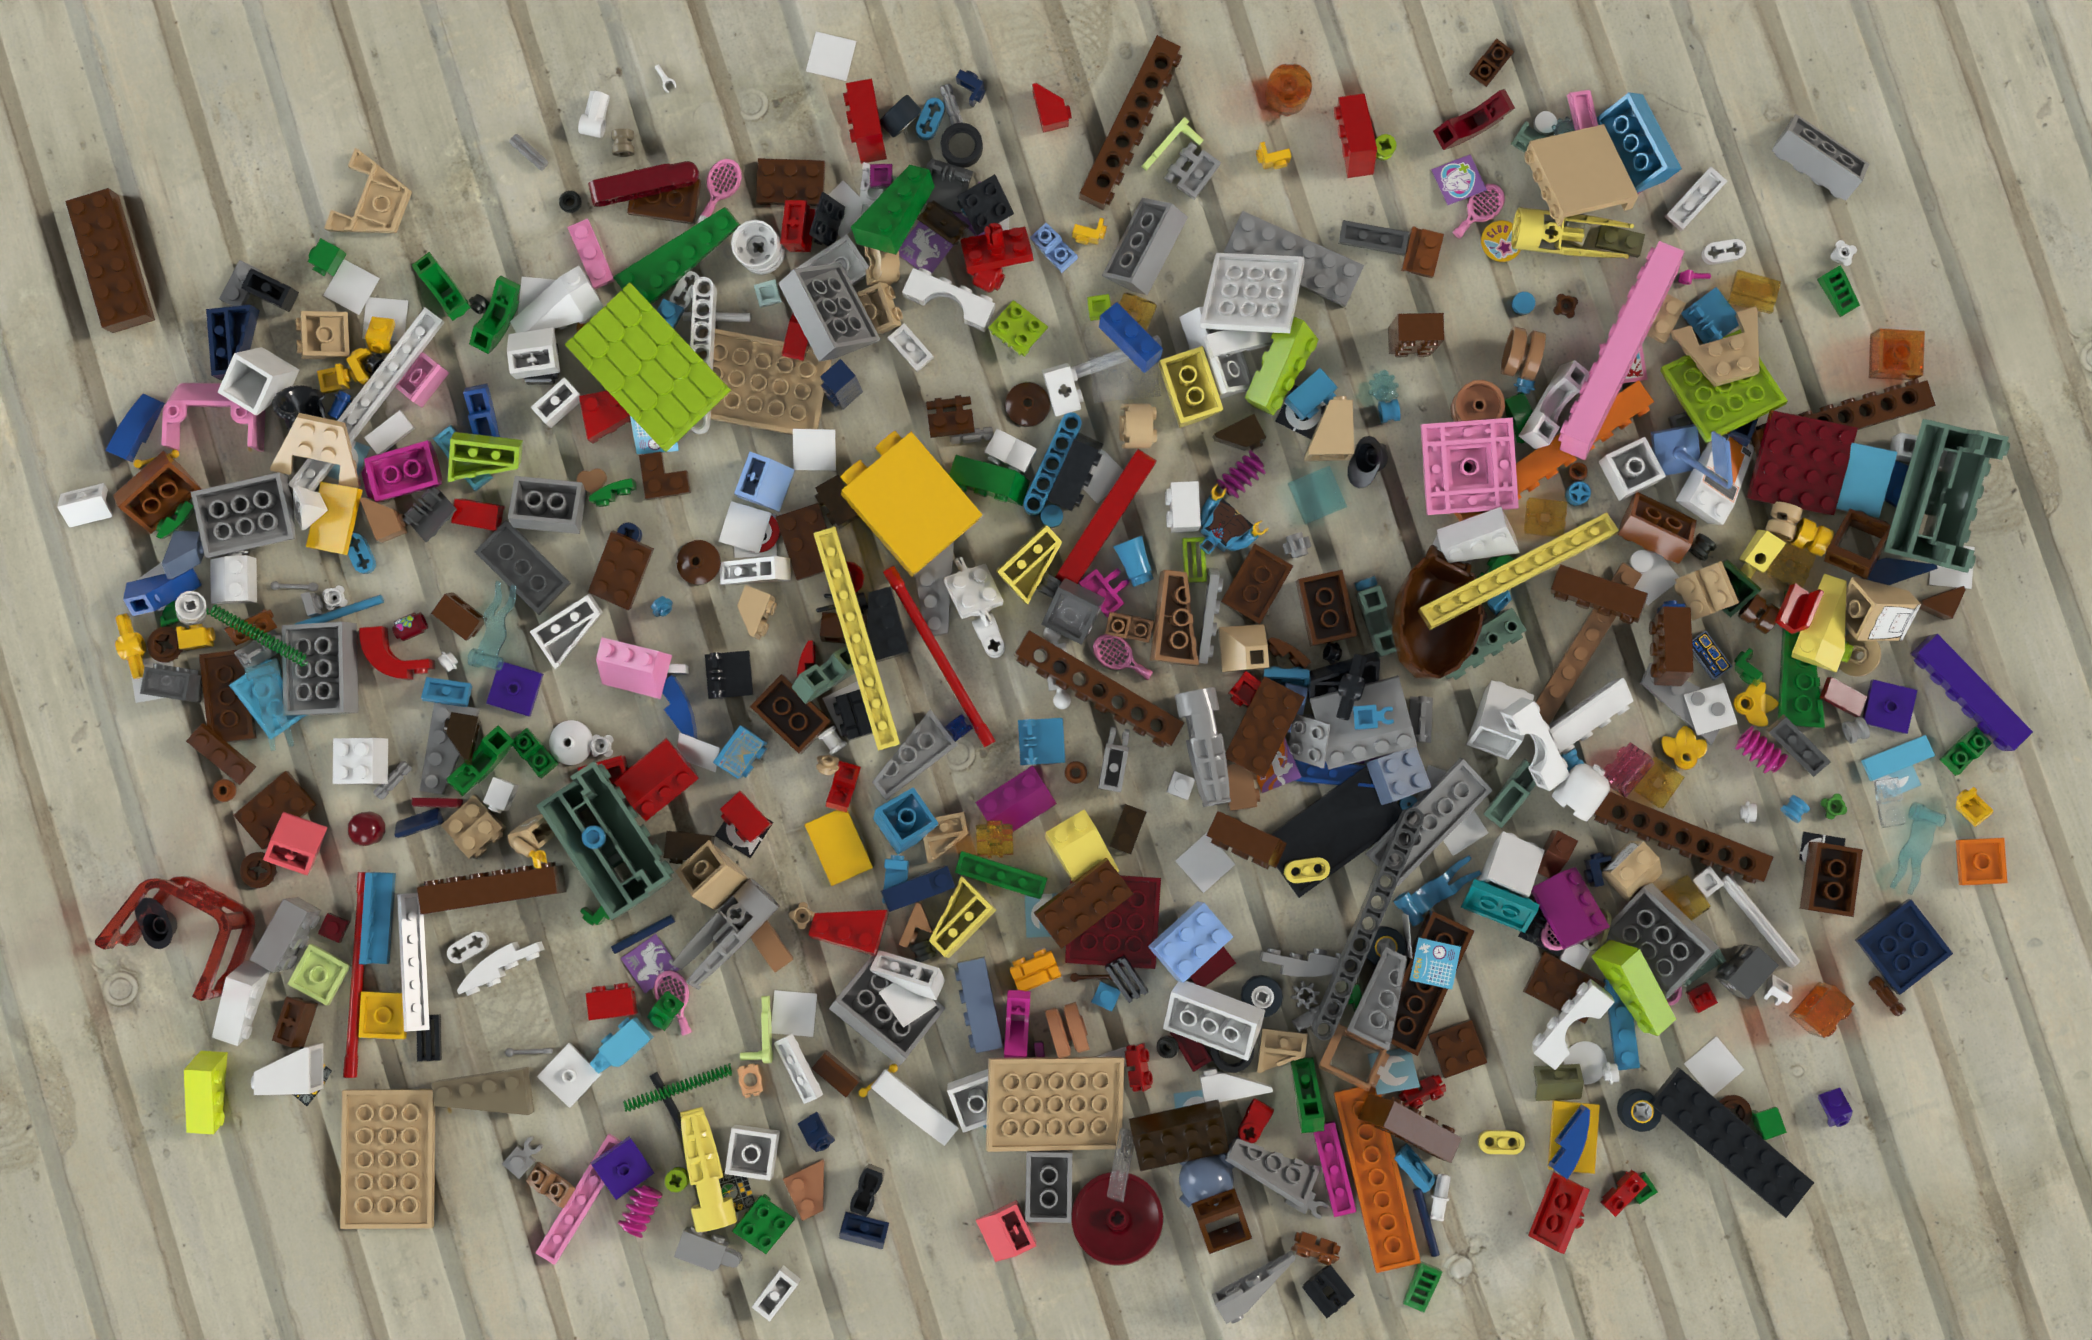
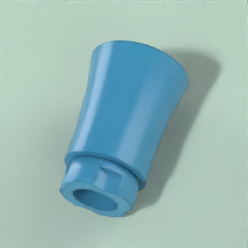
[1113,536,1154,587]

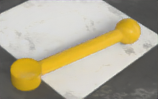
[133,450,179,469]
[859,1064,898,1097]

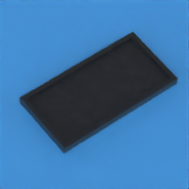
[1270,765,1403,898]

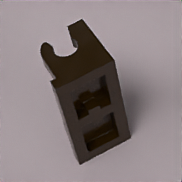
[917,200,970,245]

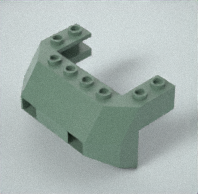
[1884,419,2010,573]
[536,761,674,920]

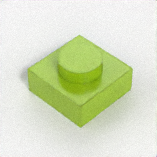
[1087,294,1111,321]

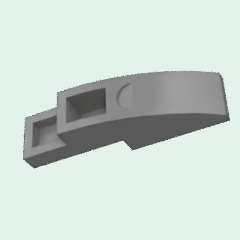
[1260,948,1354,977]

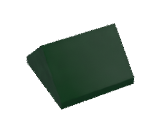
[1722,559,1762,618]

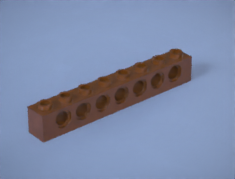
[1079,35,1182,210]
[1751,379,1936,457]
[1014,630,1184,748]
[1593,791,1773,884]

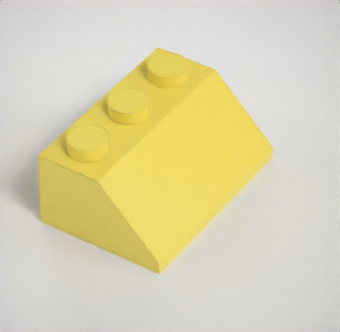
[1159,346,1224,428]

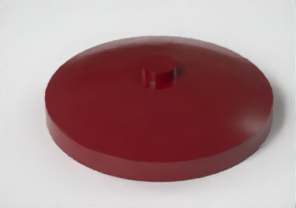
[1072,1172,1164,1266]

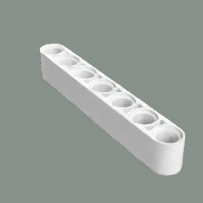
[690,277,717,434]

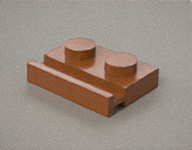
[1401,226,1444,278]

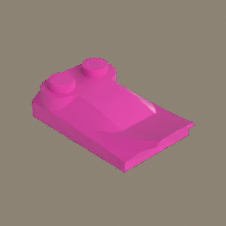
[361,440,442,502]

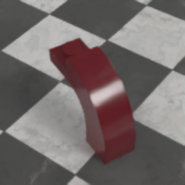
[1433,89,1515,150]

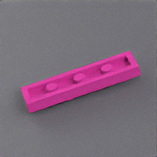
[1313,1121,1356,1217]

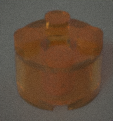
[1265,64,1312,116]

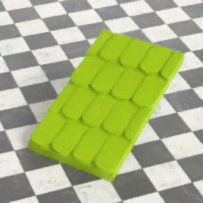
[564,282,731,452]

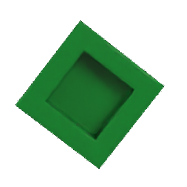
[1752,1107,1787,1140]

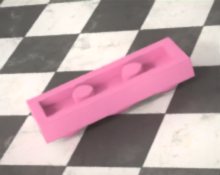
[567,219,615,289]

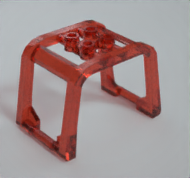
[95,876,255,1001]

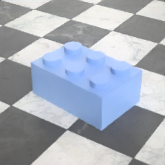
[1148,901,1233,983]

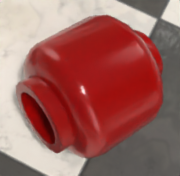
[971,267,1005,293]

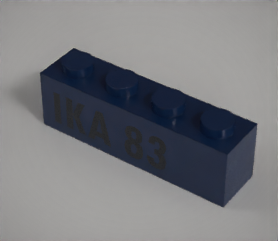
[820,358,863,410]

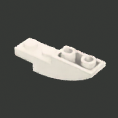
[457,941,545,996]

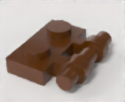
[926,395,975,438]

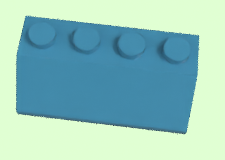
[1597,92,1682,193]

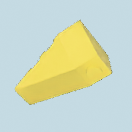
[1792,573,1847,673]

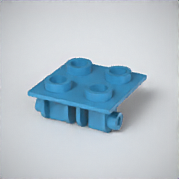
[1681,287,1739,344]
[1018,718,1065,765]

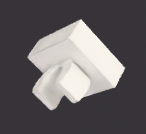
[1764,974,1793,1006]

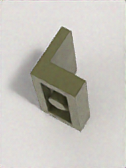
[1533,1064,1584,1101]

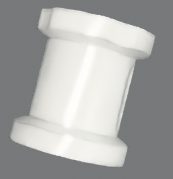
[818,726,847,755]

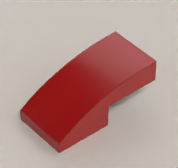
[797,640,816,677]
[825,761,861,813]

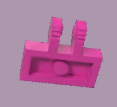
[1079,568,1130,618]

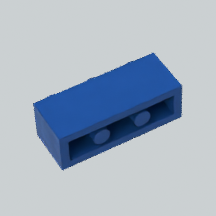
[1099,302,1163,373]

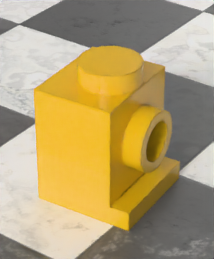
[176,624,216,651]

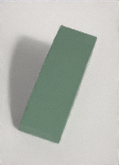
[1484,759,1536,828]

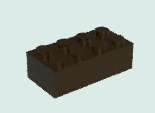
[1129,1099,1229,1171]

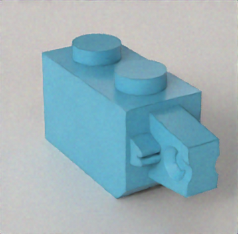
[590,1017,654,1074]

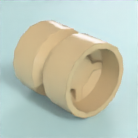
[1765,502,1803,541]

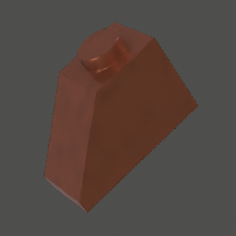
[1537,830,1578,879]

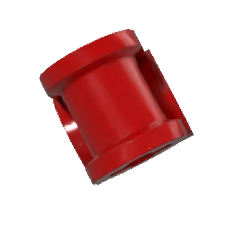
[1238,1098,1274,1144]

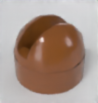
[1569,462,1588,482]

